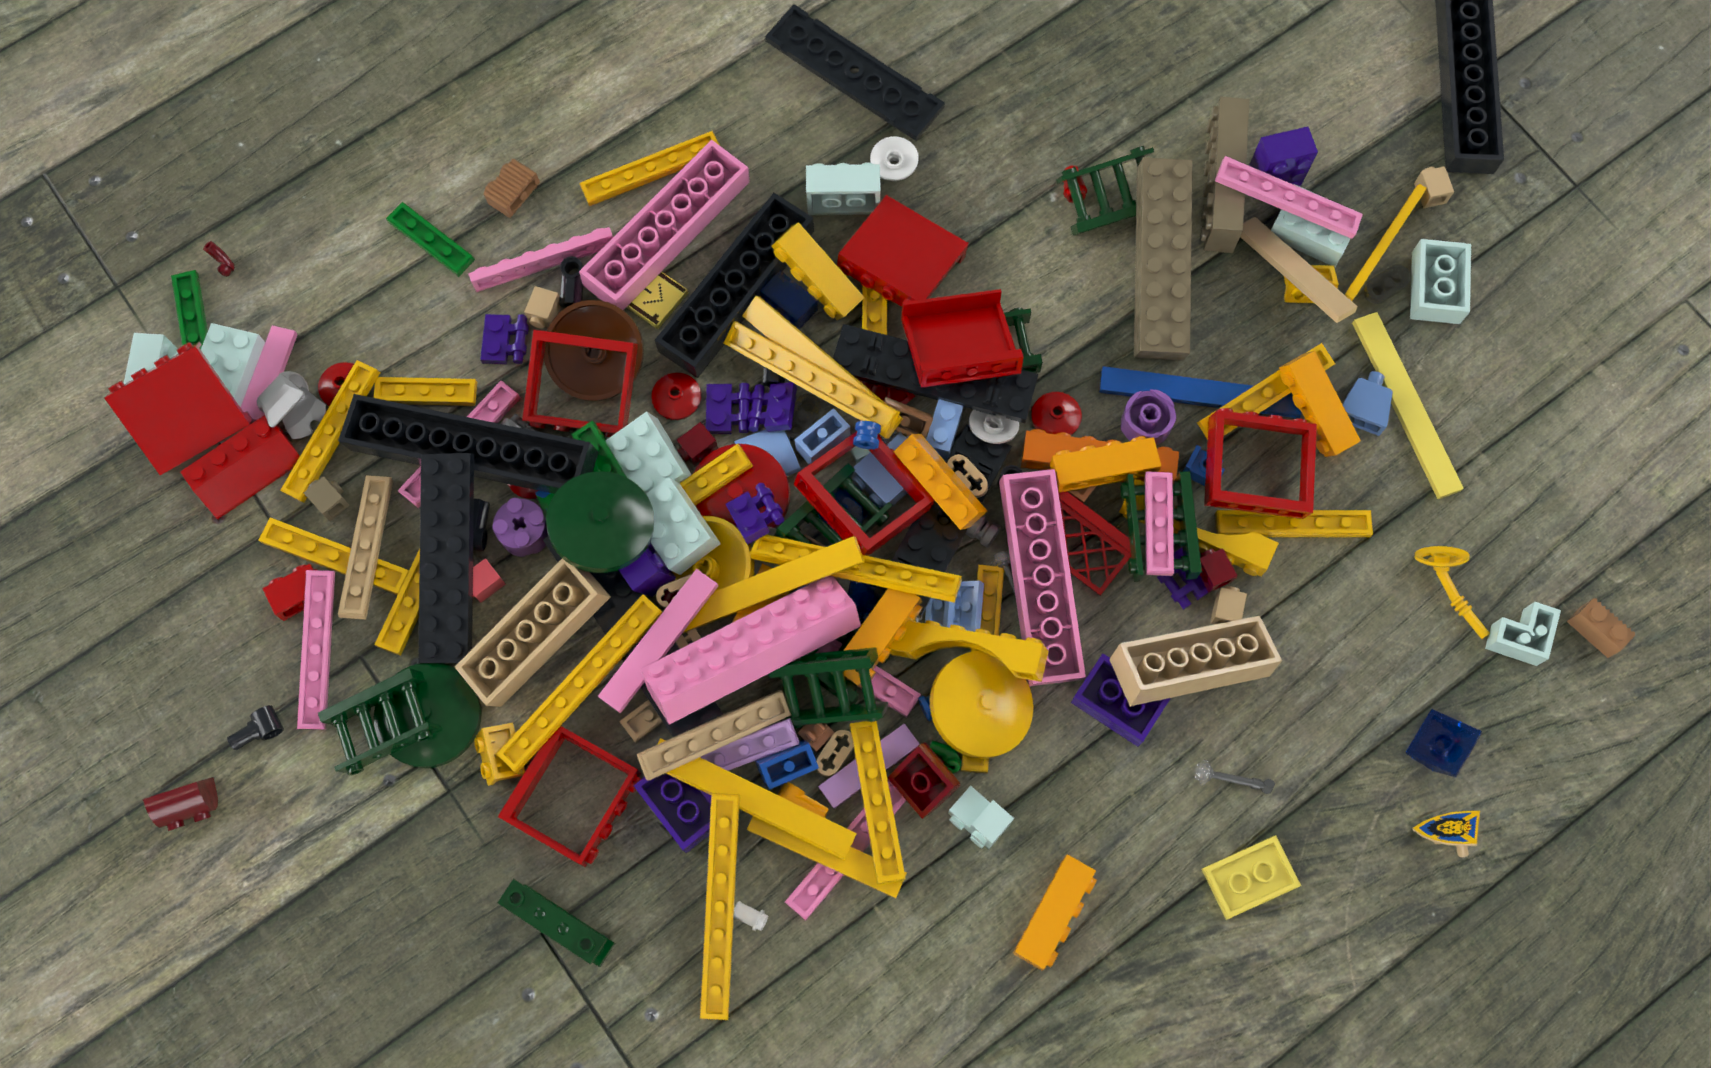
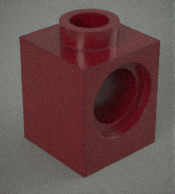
[677,422,718,467]
[1200,548,1237,593]

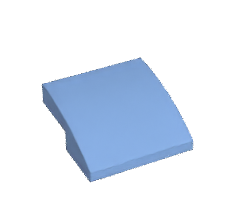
[734,429,801,476]
[925,581,984,632]

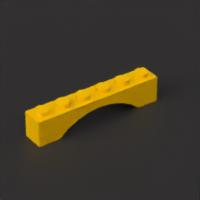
[1119,479,1279,577]
[889,618,1049,682]

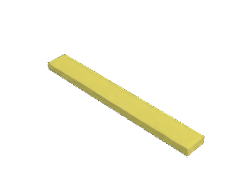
[1352,312,1464,499]

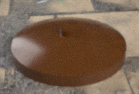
[544,300,644,401]

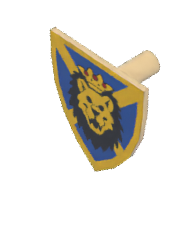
[1412,811,1480,857]

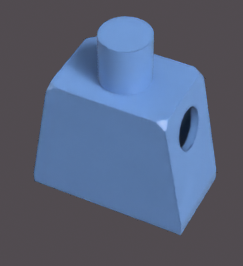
[1342,371,1393,436]

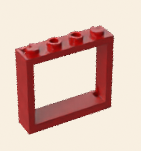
[522,329,638,437]
[1204,408,1317,519]
[794,431,935,556]
[498,726,641,867]

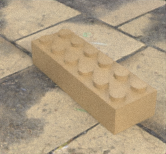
[455,559,610,707]
[1110,616,1282,706]

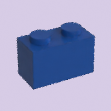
[755,739,819,790]

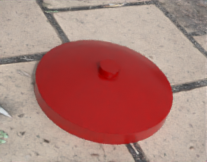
[693,444,790,529]

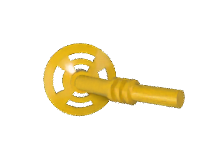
[1414,546,1490,639]

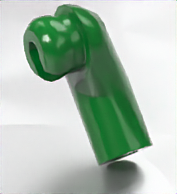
[930,740,962,774]

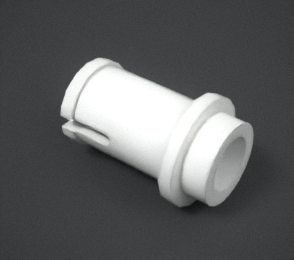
[734,901,768,931]

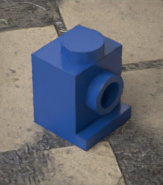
[1183,445,1225,486]

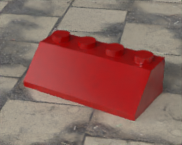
[180,415,300,519]

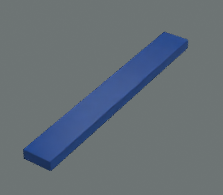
[1099,366,1301,418]

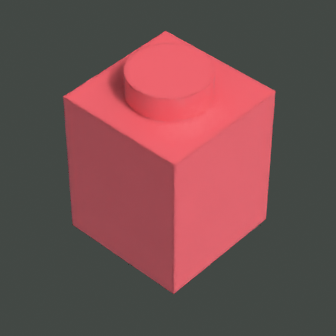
[473,558,506,603]

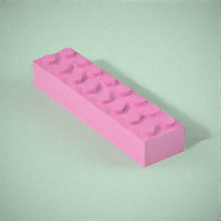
[579,140,749,310]
[999,469,1086,686]
[640,576,861,725]

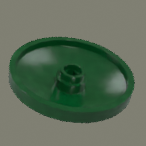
[546,471,654,573]
[374,663,482,768]

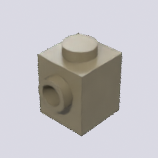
[303,476,350,521]

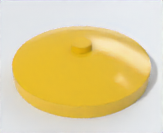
[672,516,755,592]
[930,651,1033,758]

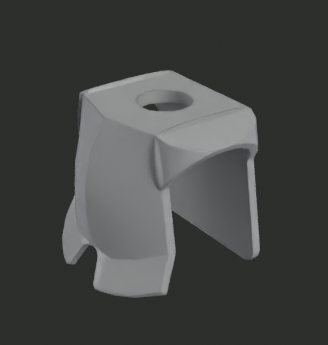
[257,371,326,439]

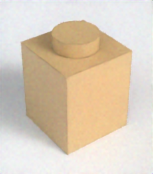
[1414,166,1454,208]
[524,286,561,329]
[1210,586,1247,624]

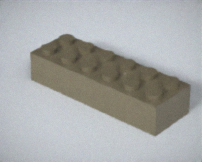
[1200,96,1250,253]

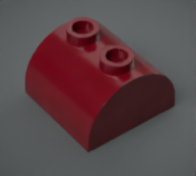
[888,742,961,819]
[143,777,218,831]

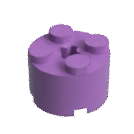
[1121,389,1176,446]
[492,498,548,557]

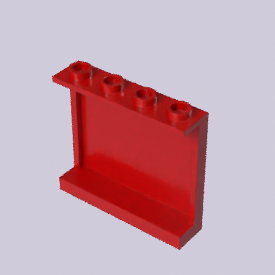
[837,195,969,307]
[901,289,1024,388]
[104,342,253,475]

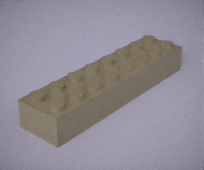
[1134,157,1192,361]

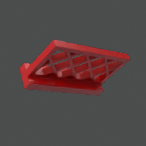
[1058,491,1131,596]

